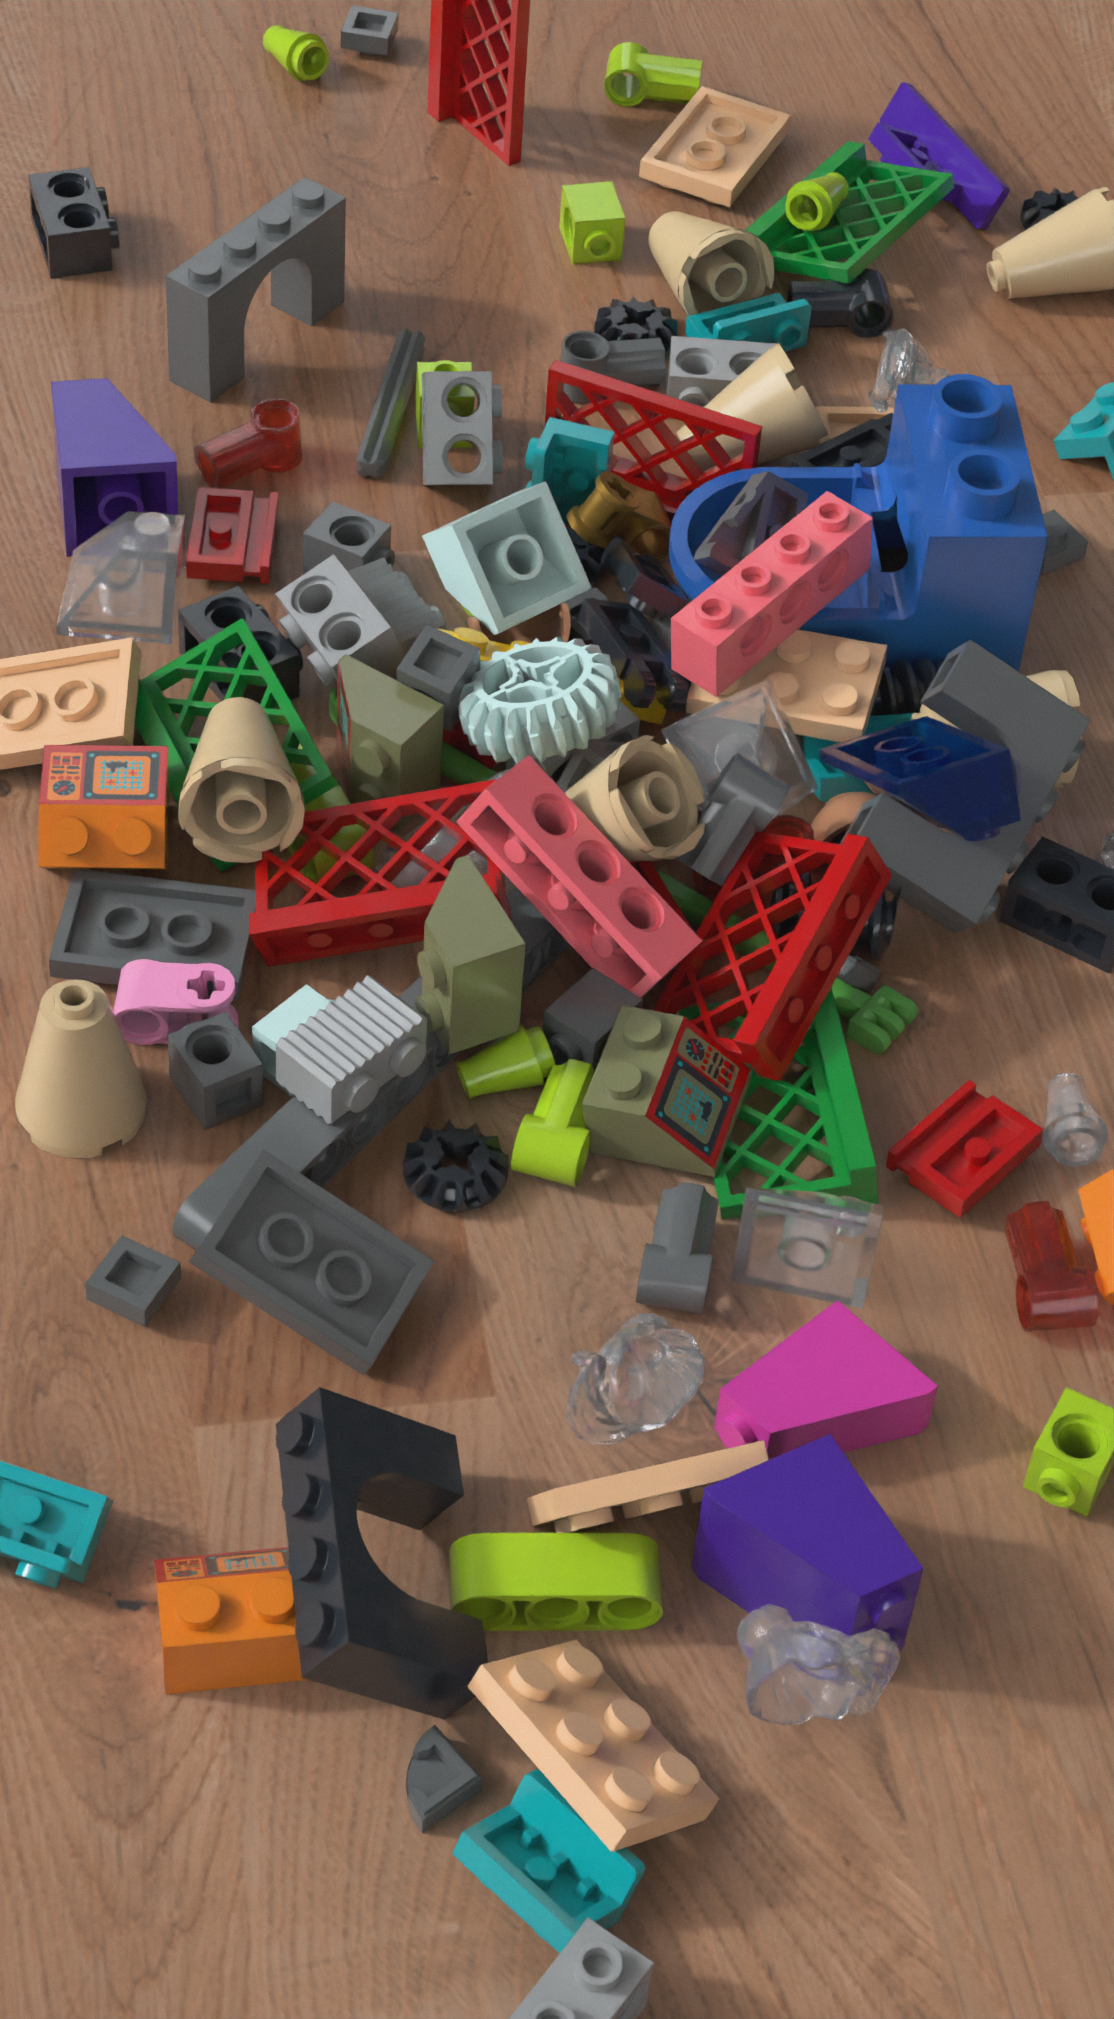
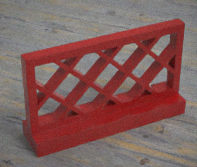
[427,0,530,166]
[544,360,762,525]
[249,779,512,967]
[652,831,892,1081]

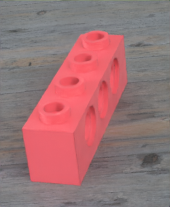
[671,491,873,697]
[456,755,702,998]

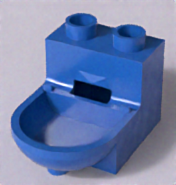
[669,374,1048,672]

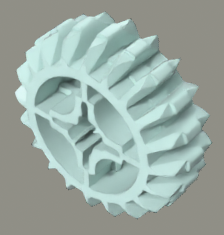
[457,636,622,764]

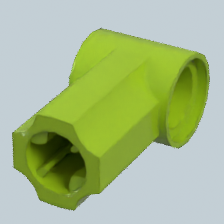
[604,42,702,107]
[511,1059,595,1187]

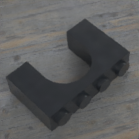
[276,1387,488,1720]

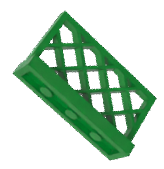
[745,141,954,284]
[135,618,339,873]
[679,987,879,1220]

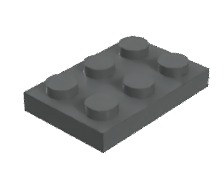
[49,869,256,1000]
[189,1149,434,1375]

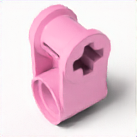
[114,959,239,1045]

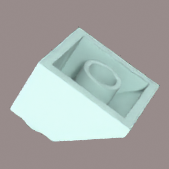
[422,481,592,635]

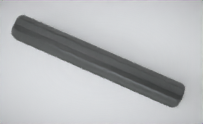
[356,328,426,479]

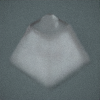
[56,511,186,644]
[661,678,818,819]
[731,1188,884,1309]

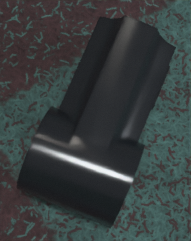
[786,268,894,338]

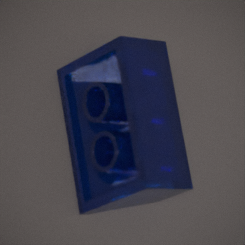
[819,716,1022,841]

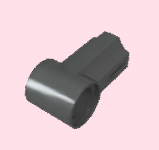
[560,331,667,403]
[677,752,790,886]
[636,1182,719,1315]

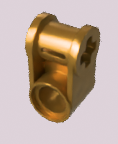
[567,471,671,562]

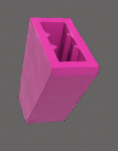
[714,1300,938,1460]

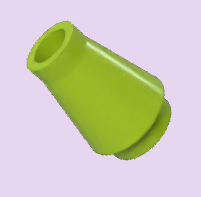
[263,25,329,81]
[785,172,849,231]
[455,1025,555,1099]

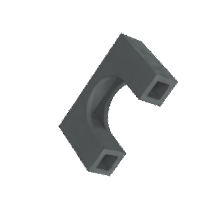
[166,177,346,403]
[840,640,1090,933]

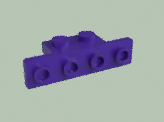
[868,82,1010,230]

